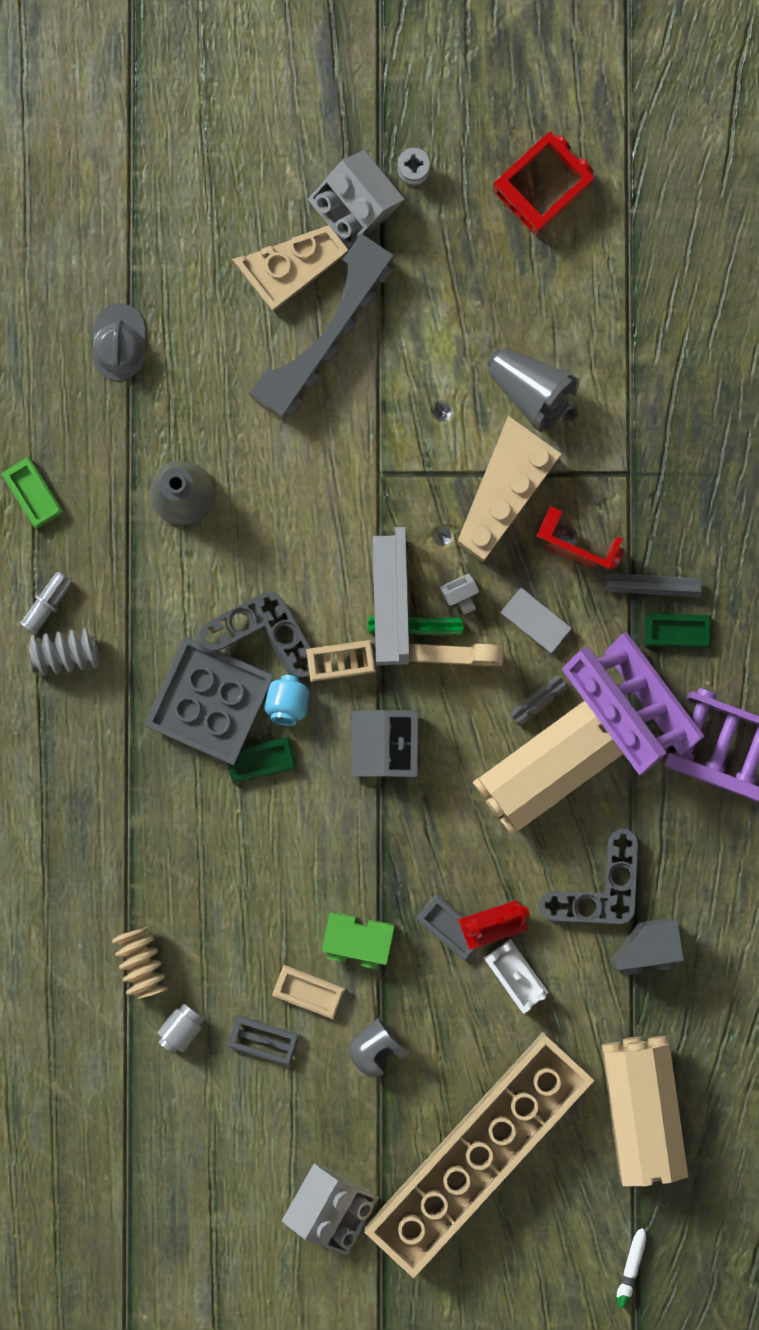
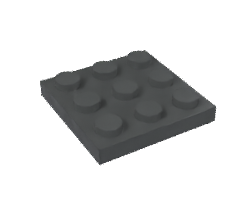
[144,636,274,766]

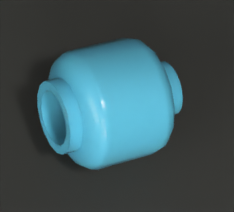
[264,675,310,726]

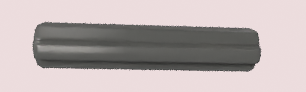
[605,573,702,598]

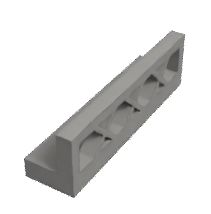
[373,527,409,665]

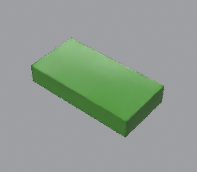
[1,457,64,530]

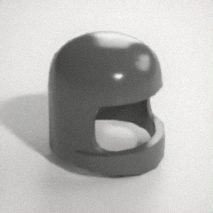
[349,1018,412,1078]

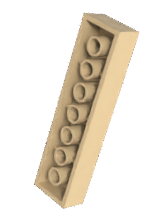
[364,1032,594,1278]

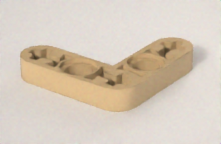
[409,644,504,667]

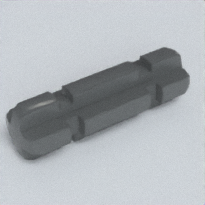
[510,675,568,726]

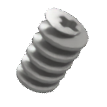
[29,628,100,675]

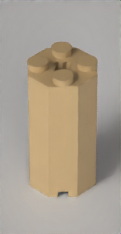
[472,701,624,836]
[602,1036,688,1186]

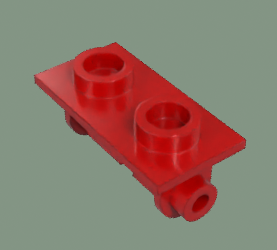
[458,900,530,950]

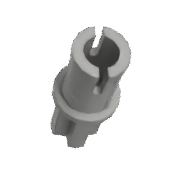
[20,572,72,635]

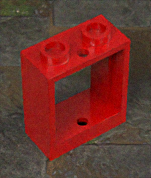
[492,131,595,237]

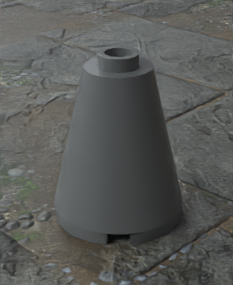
[487,348,580,432]
[149,460,215,526]

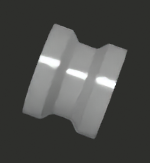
[397,148,430,186]

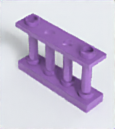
[562,632,704,775]
[661,688,759,802]

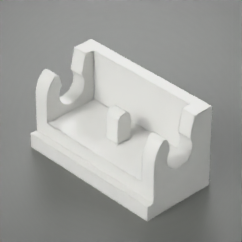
[484,939,548,1014]

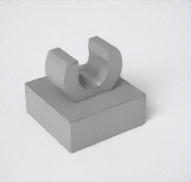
[439,573,479,615]

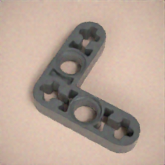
[197,591,310,680]
[539,829,638,924]

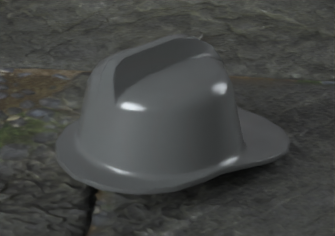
[93,303,146,381]

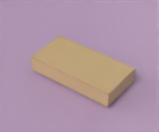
[272,964,345,1019]

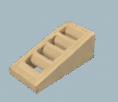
[306,640,376,682]

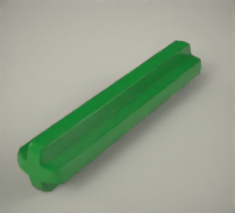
[367,616,464,636]

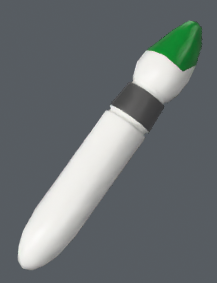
[617,1228,646,1309]

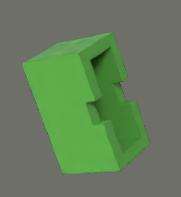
[322,911,394,969]

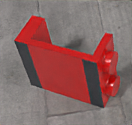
[533,506,625,575]

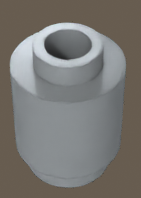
[157,1004,204,1054]

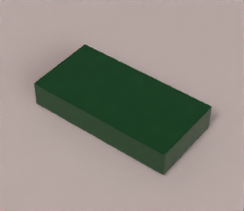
[644,613,711,648]
[228,737,297,784]

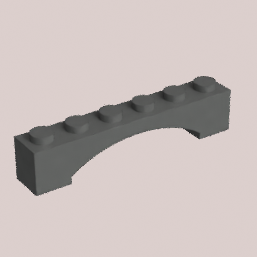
[250,234,395,420]

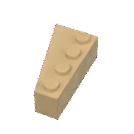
[457,416,561,563]

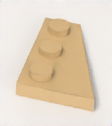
[232,225,349,312]

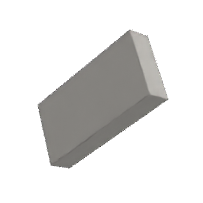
[500,588,571,654]

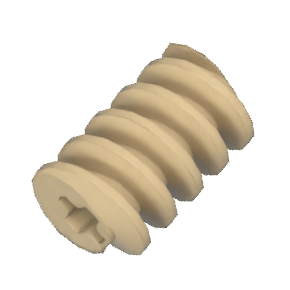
[112,926,168,999]

